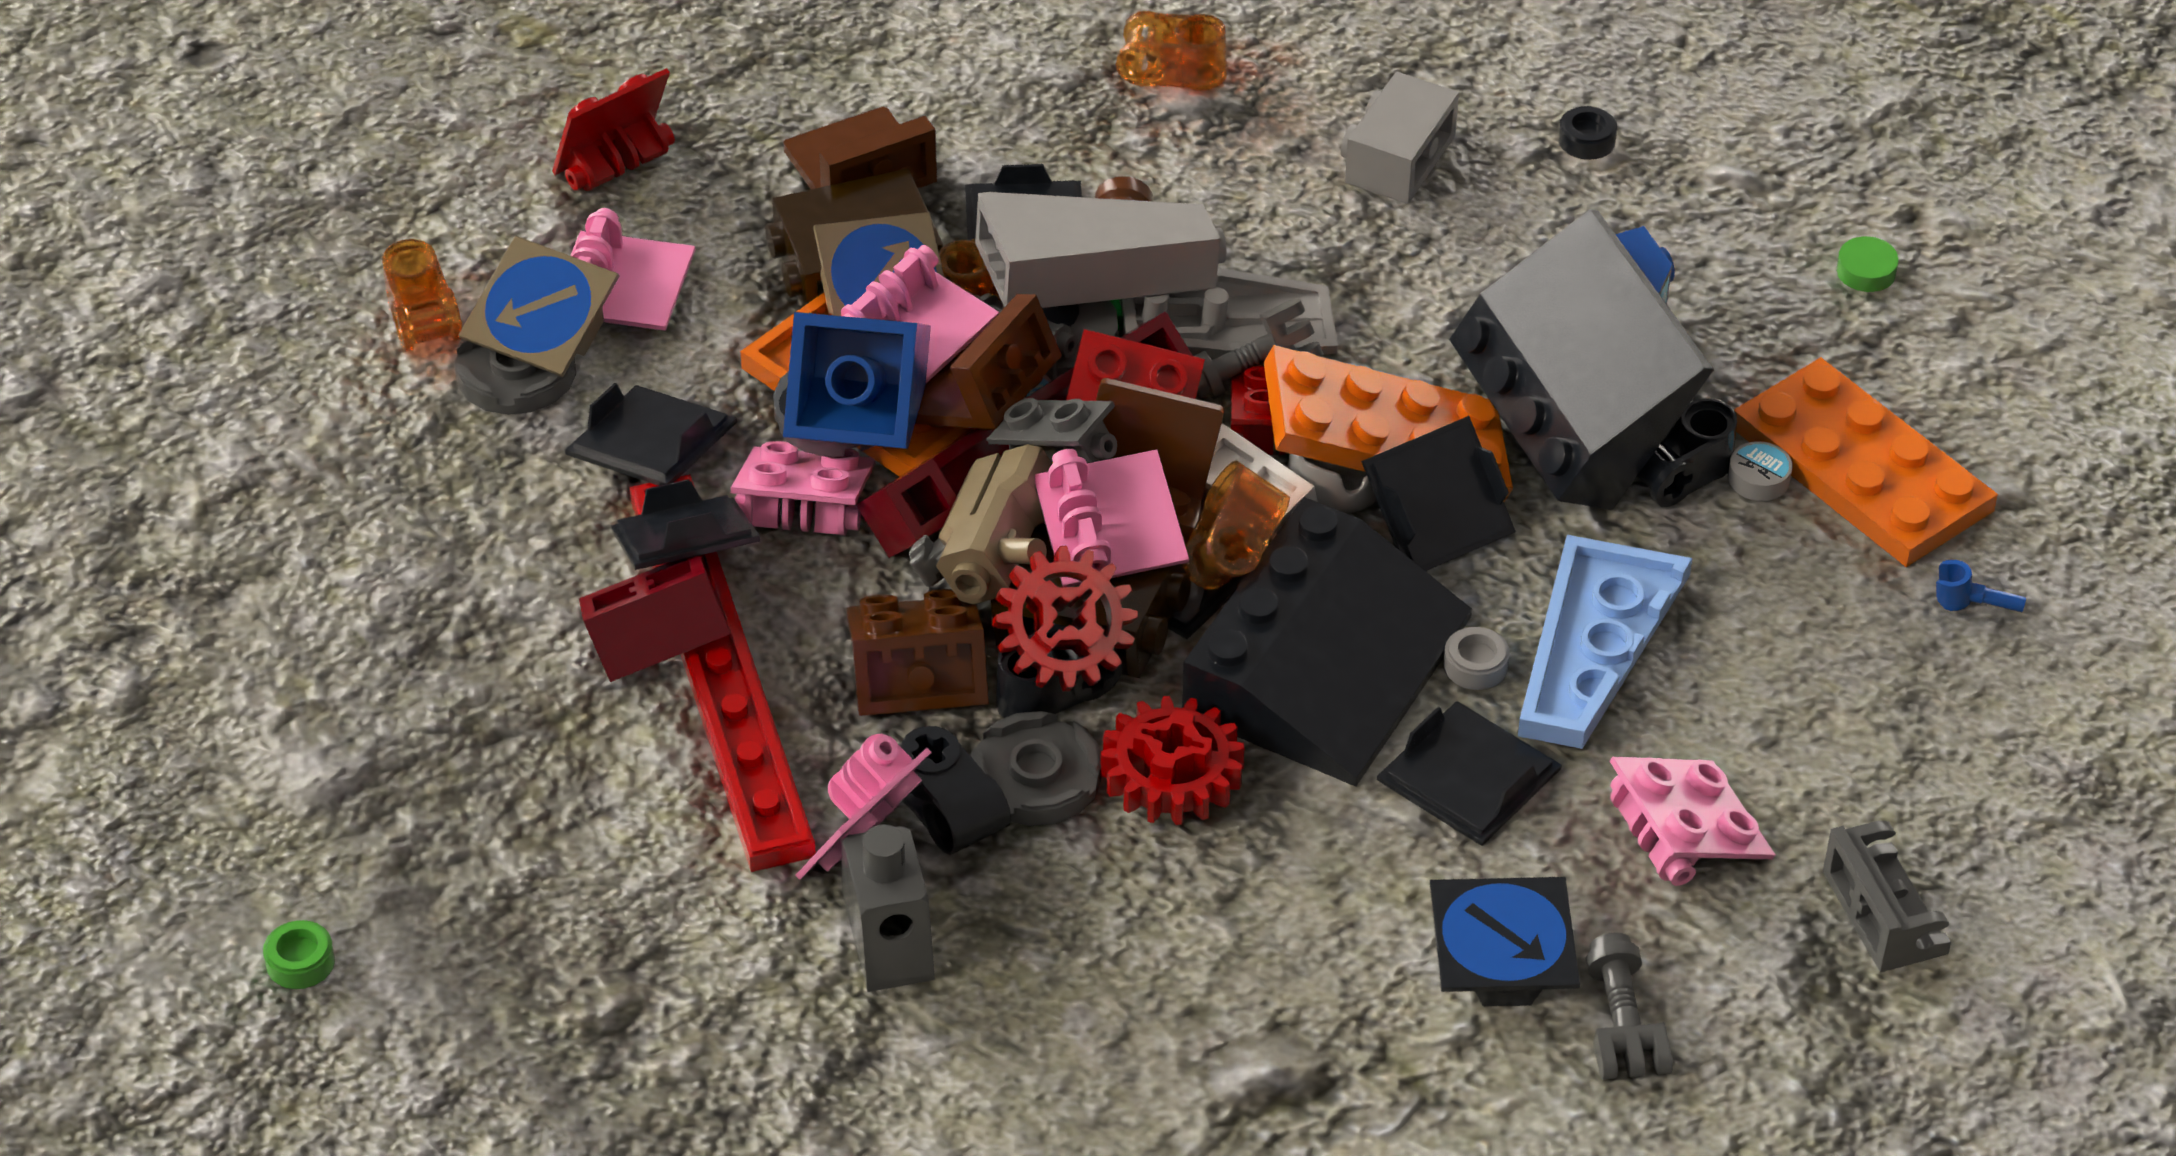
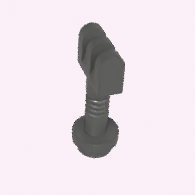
[1194,298,1324,400]
[1586,933,1673,1080]

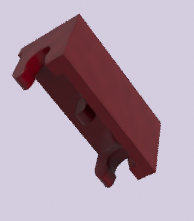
[579,555,731,682]

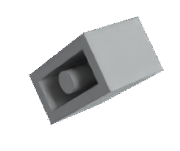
[1341,71,1459,204]

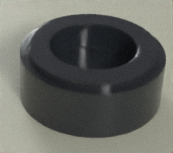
[1558,106,1617,160]

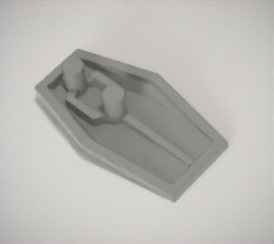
[1120,268,1338,360]

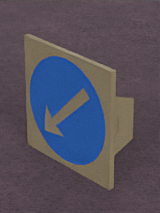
[813,212,944,316]
[458,236,620,377]

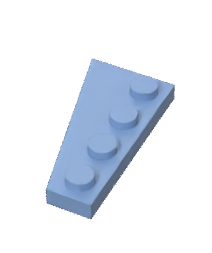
[1518,535,1692,749]

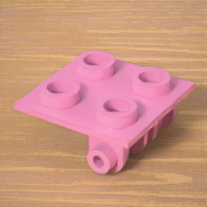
[571,208,695,331]
[841,245,1000,383]
[730,441,876,536]
[1035,449,1189,587]
[795,734,932,880]
[1610,757,1776,886]

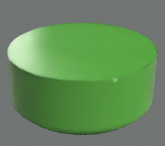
[1837,236,1899,292]
[263,920,335,989]

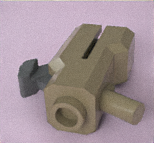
[909,444,1053,604]

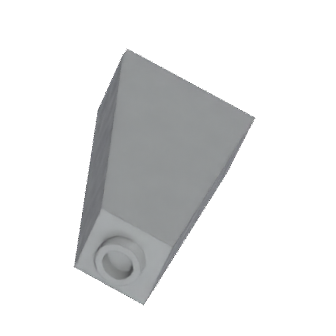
[975,192,1227,308]

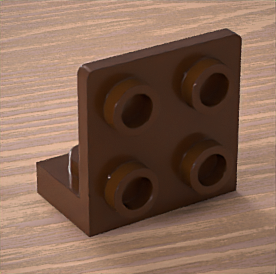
[784,107,937,189]
[915,294,1062,431]
[1087,378,1224,550]
[846,589,989,716]

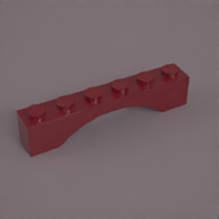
[856,311,1193,558]

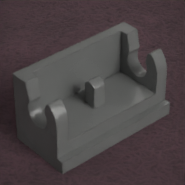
[1823,821,1951,973]

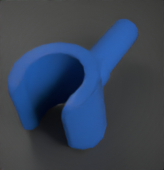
[1936,560,2026,613]

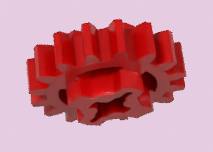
[992,546,1138,692]
[1101,696,1244,825]

